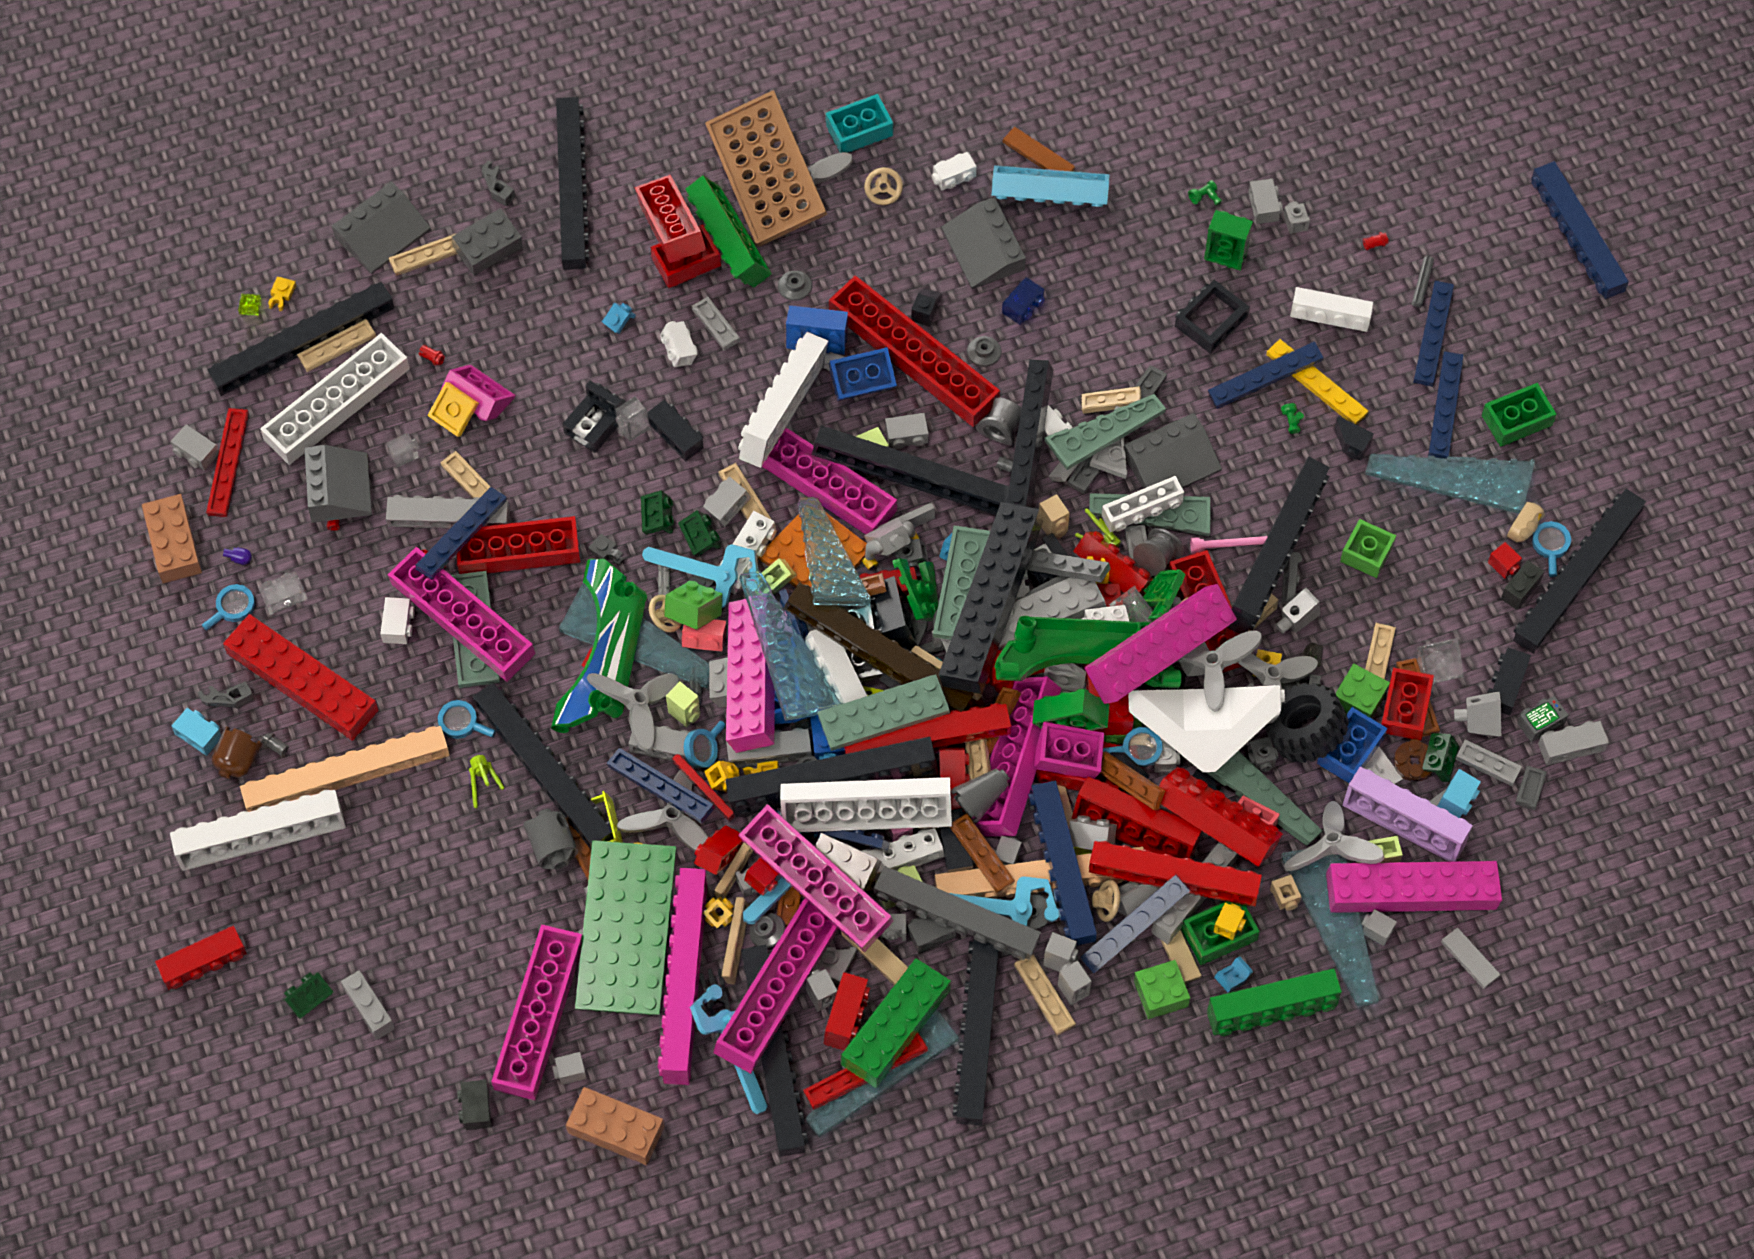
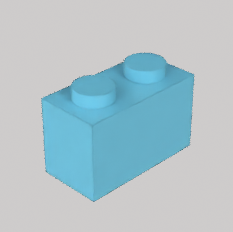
[171,708,221,756]
[1437,769,1481,818]

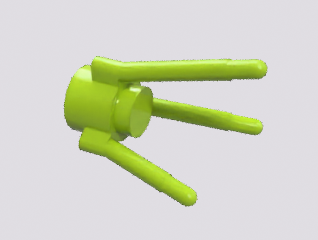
[1075,509,1121,547]
[469,755,504,808]

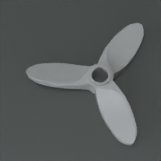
[765,152,853,209]
[1180,631,1262,712]
[1237,653,1318,723]
[587,673,678,751]
[617,770,708,852]
[1284,801,1384,871]

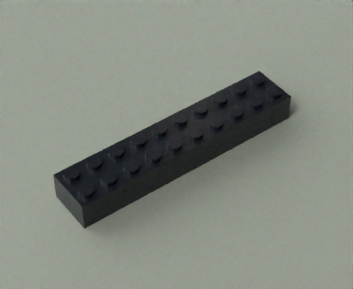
[1226,456,1330,634]
[939,502,1043,694]
[725,736,940,818]

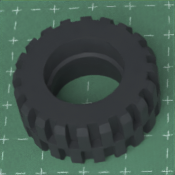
[1265,683,1349,763]

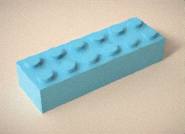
[991,166,1109,207]

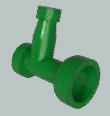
[1188,180,1222,206]
[1281,403,1304,434]

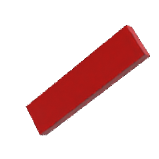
[672,754,735,822]

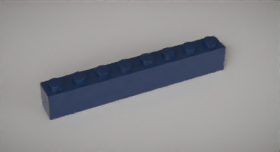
[1531,161,1629,299]
[1028,781,1097,946]

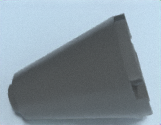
[950,768,1010,824]

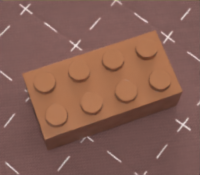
[142,494,202,583]
[566,1087,665,1165]

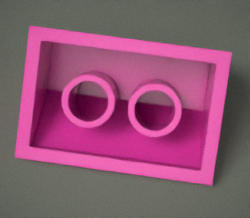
[441,364,516,421]
[1034,722,1104,779]

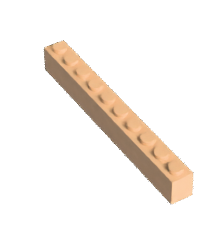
[240,726,450,812]
[935,847,1143,899]

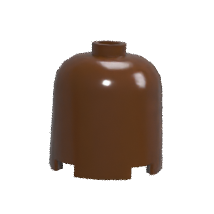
[211,726,263,779]

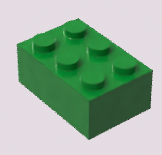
[1204,210,1253,271]
[1482,383,1557,447]
[1032,689,1109,731]
[1182,901,1260,966]

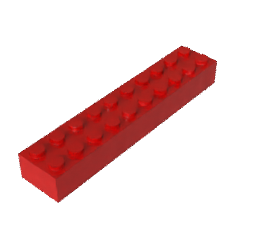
[829,275,1000,427]

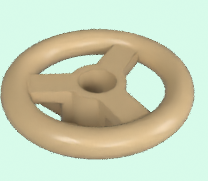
[865,168,903,205]
[649,595,682,632]
[1092,880,1120,922]

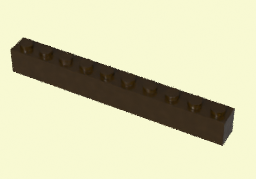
[783,582,974,712]

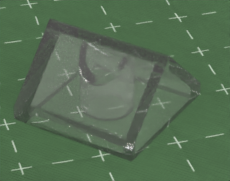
[1415,638,1464,684]

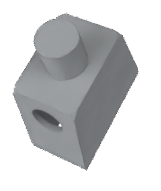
[1275,588,1320,634]
[1454,692,1501,736]

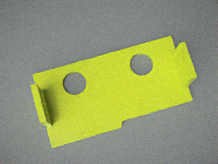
[591,791,623,843]

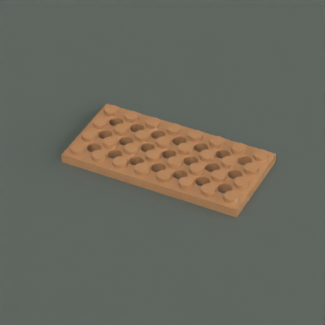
[705,90,828,247]

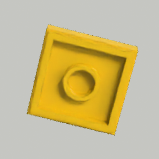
[427,382,479,437]

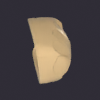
[1507,502,1545,542]

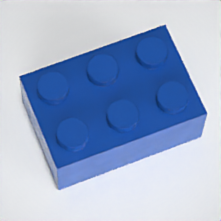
[786,306,848,355]
[828,347,897,402]
[1317,707,1387,784]

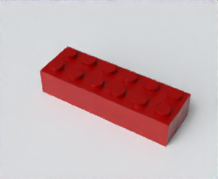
[634,175,706,263]
[456,516,581,574]
[1168,550,1242,673]
[1159,767,1283,867]
[1071,776,1202,859]

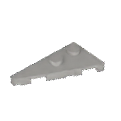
[1090,406,1127,479]
[813,947,857,985]

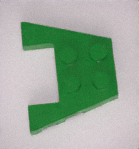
[892,558,939,621]
[1128,570,1186,622]

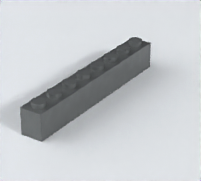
[874,866,1041,960]

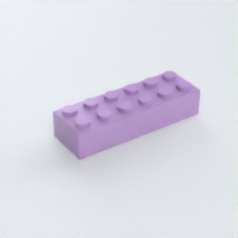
[1342,767,1473,862]

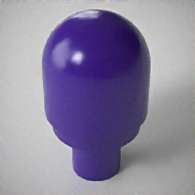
[223,547,252,565]

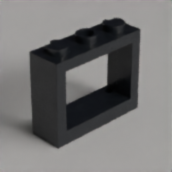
[1175,280,1250,354]

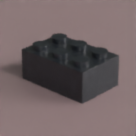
[871,576,917,648]

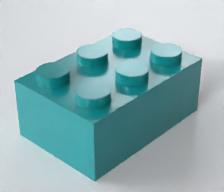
[826,94,893,153]

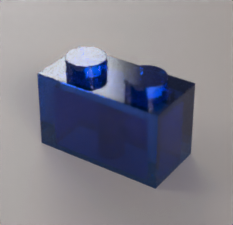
[1002,277,1045,325]

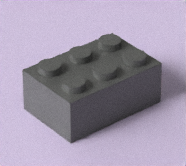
[452,208,523,276]

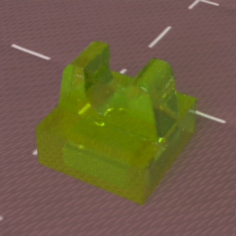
[238,294,261,315]

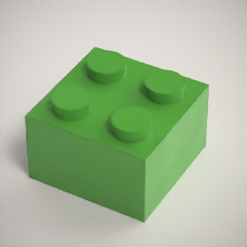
[1340,519,1396,578]
[664,581,723,630]
[1336,663,1390,719]
[1134,960,1190,1019]

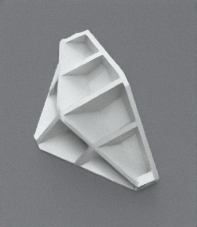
[1128,685,1285,772]

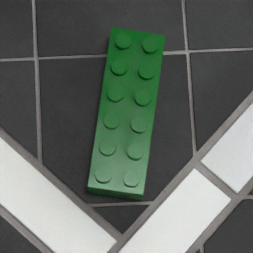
[685,175,772,288]
[841,958,951,1088]
[1207,968,1342,1036]

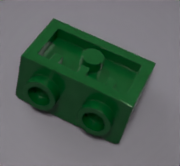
[641,490,674,535]
[678,510,721,557]
[1422,733,1459,782]
[282,972,333,1019]

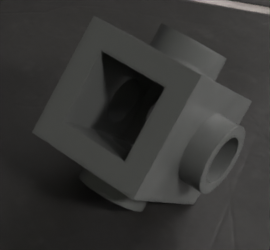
[895,539,929,568]
[1247,737,1278,772]

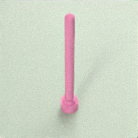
[1190,536,1267,554]

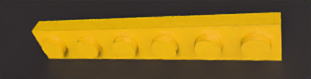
[1266,339,1368,425]

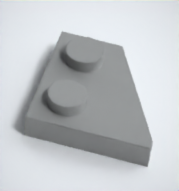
[1043,663,1087,691]

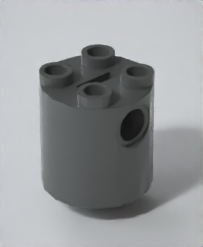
[523,809,578,870]

